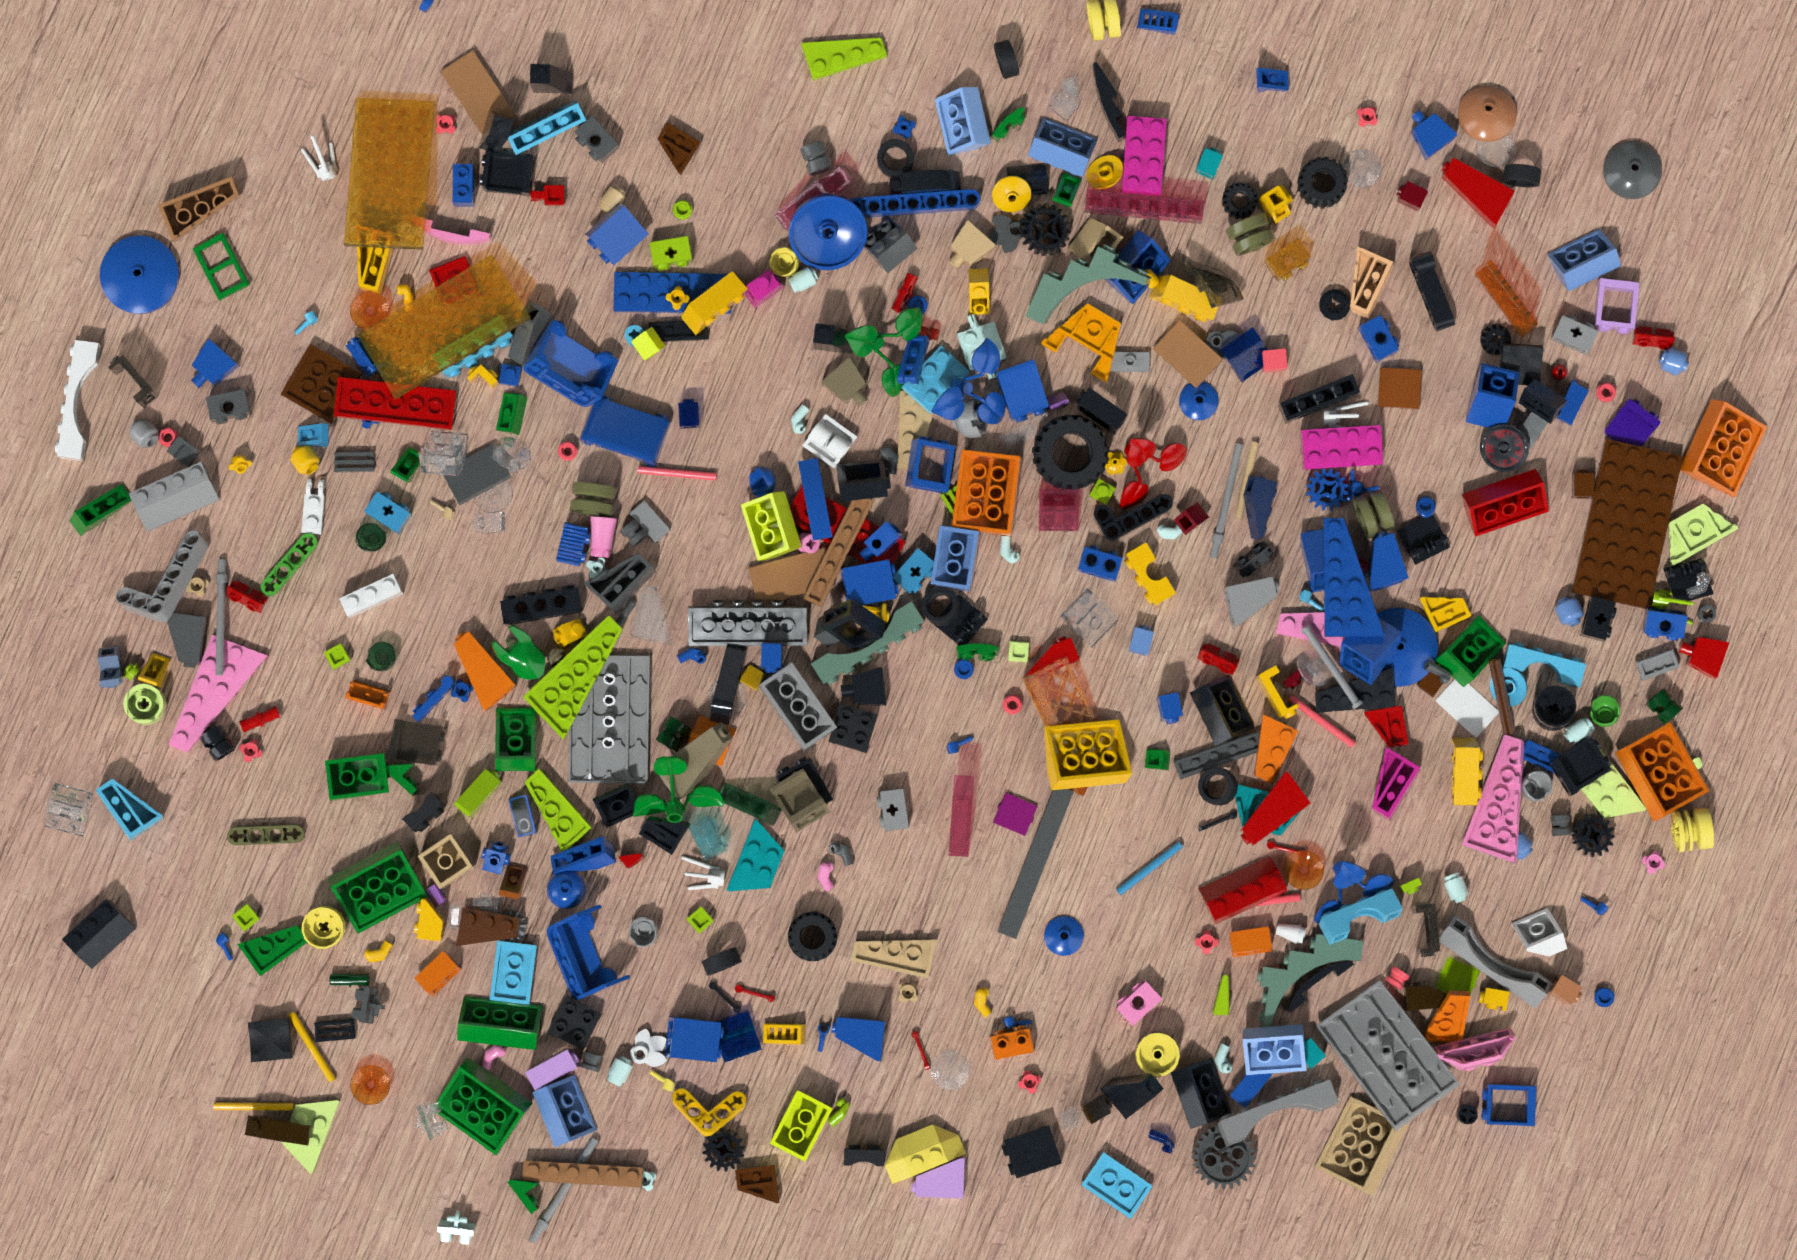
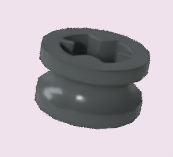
[1697,605,1716,623]

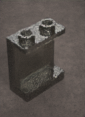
[108,355,159,408]
[388,719,446,766]
[1411,903,1440,957]

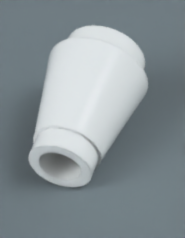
[1276,923,1306,944]

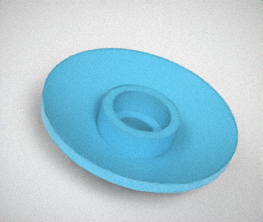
[1490,668,1527,707]

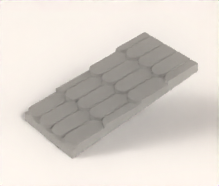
[568,653,650,783]
[1316,980,1459,1131]

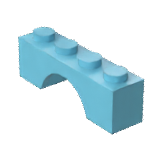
[1502,642,1586,688]
[1319,889,1403,945]

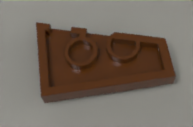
[456,907,521,946]

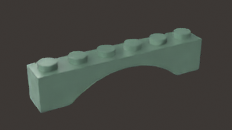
[811,601,924,686]

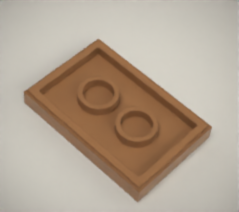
[1153,320,1223,389]

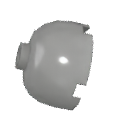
[952,398,987,438]

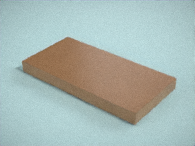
[440,50,516,134]
[748,548,834,603]

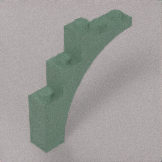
[1026,244,1152,324]
[1257,934,1364,1027]

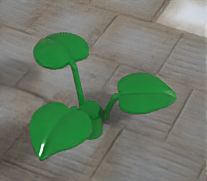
[845,307,922,397]
[633,756,724,823]

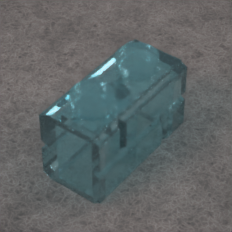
[689,815,729,862]

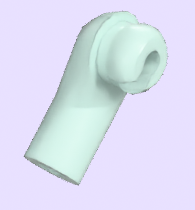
[791,404,809,434]
[1157,525,1183,540]
[1000,536,1020,563]
[1214,1043,1232,1073]

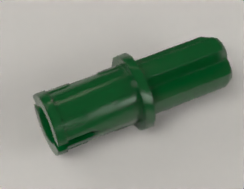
[329,972,370,987]

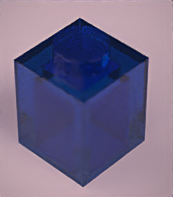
[678,399,700,429]

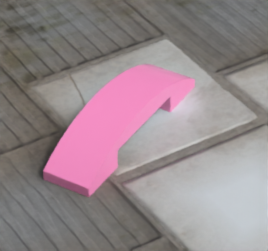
[413,216,491,245]

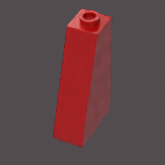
[1441,158,1515,228]
[1240,771,1311,846]

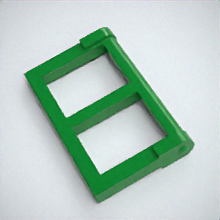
[193,233,250,301]

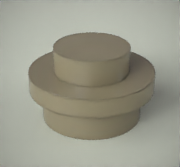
[547,647,565,666]

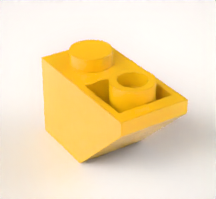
[968,268,989,315]
[414,897,445,941]

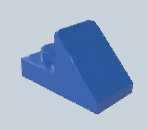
[1256,68,1289,93]

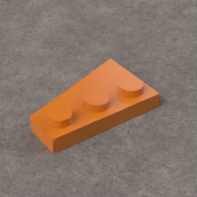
[1254,713,1298,784]
[1423,990,1471,1043]

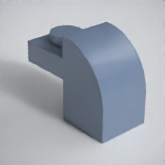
[97,646,124,688]

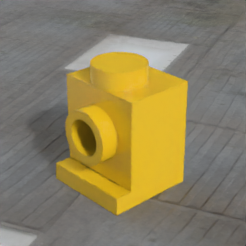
[1478,988,1510,1012]

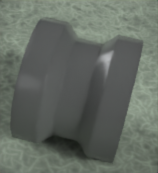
[580,1051,603,1072]

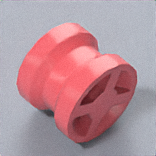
[1385,966,1410,990]

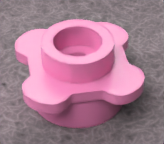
[1642,851,1665,874]

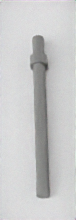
[1210,443,1243,559]
[215,559,228,676]
[528,1137,599,1244]

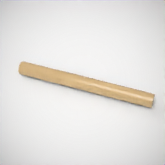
[1235,441,1259,520]

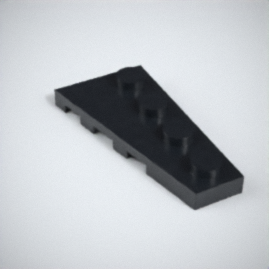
[1315,667,1396,713]

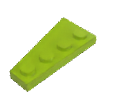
[525,768,593,852]

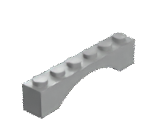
[1437,915,1553,1008]
[1218,1079,1339,1147]

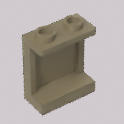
[770,769,830,833]

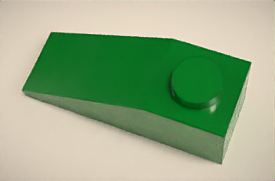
[69,484,132,536]

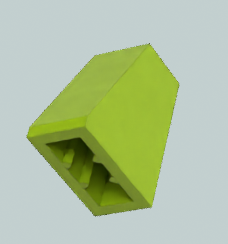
[453,769,502,819]

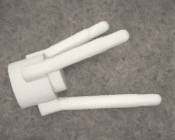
[301,135,338,181]
[1324,401,1369,428]
[681,856,725,890]

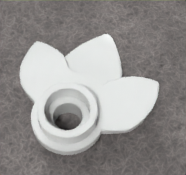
[630,1029,667,1067]

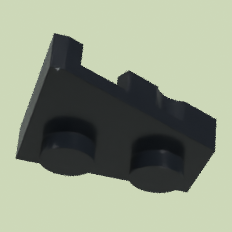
[639,816,690,855]

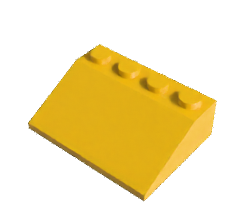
[1044,719,1132,790]

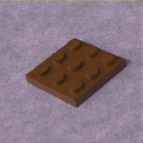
[281,344,362,424]

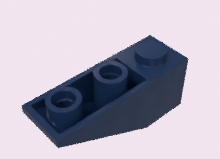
[1243,476,1277,539]

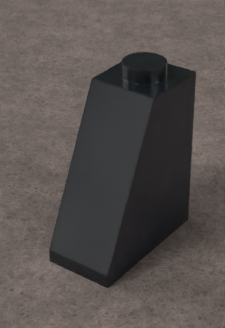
[530,64,573,94]
[478,110,513,153]
[813,323,853,354]
[1101,1073,1164,1119]

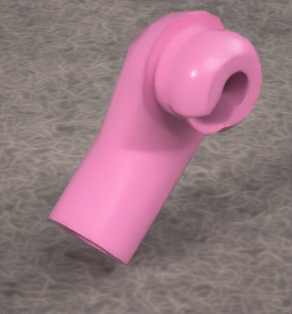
[817,861,834,892]
[481,1045,506,1070]

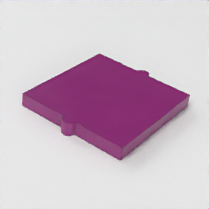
[993,793,1037,836]

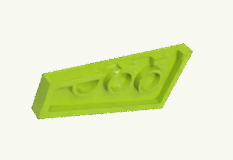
[801,38,887,81]

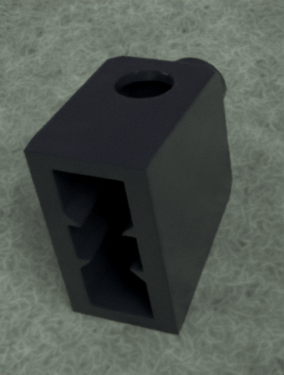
[841,667,886,706]

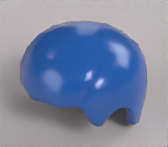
[749,466,776,498]

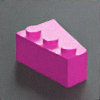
[1372,747,1421,821]

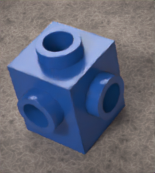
[481,841,511,875]

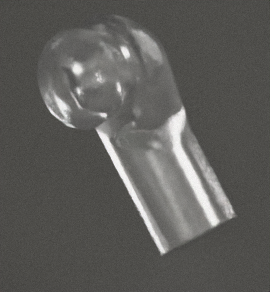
[1686,572,1710,598]

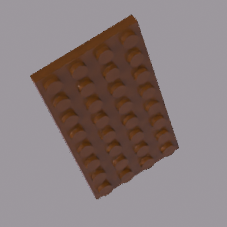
[1571,439,1683,609]

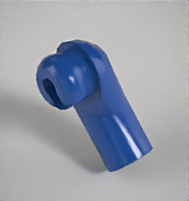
[677,647,706,664]

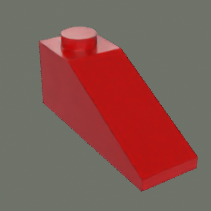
[1023,636,1080,683]

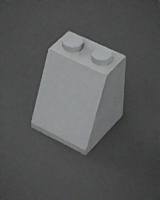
[1224,577,1279,629]

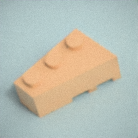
[1350,246,1394,319]

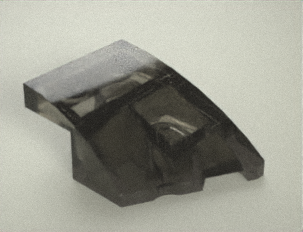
[1182,258,1244,309]

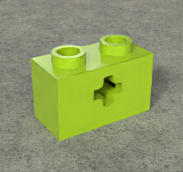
[649,236,693,271]

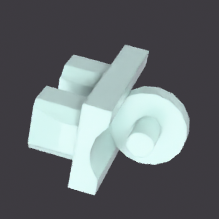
[437,1210,476,1244]

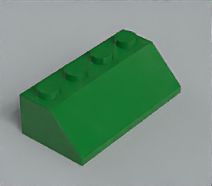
[457,996,543,1050]

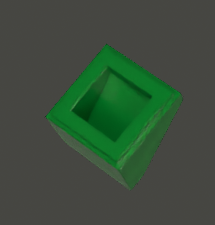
[1145,749,1170,771]

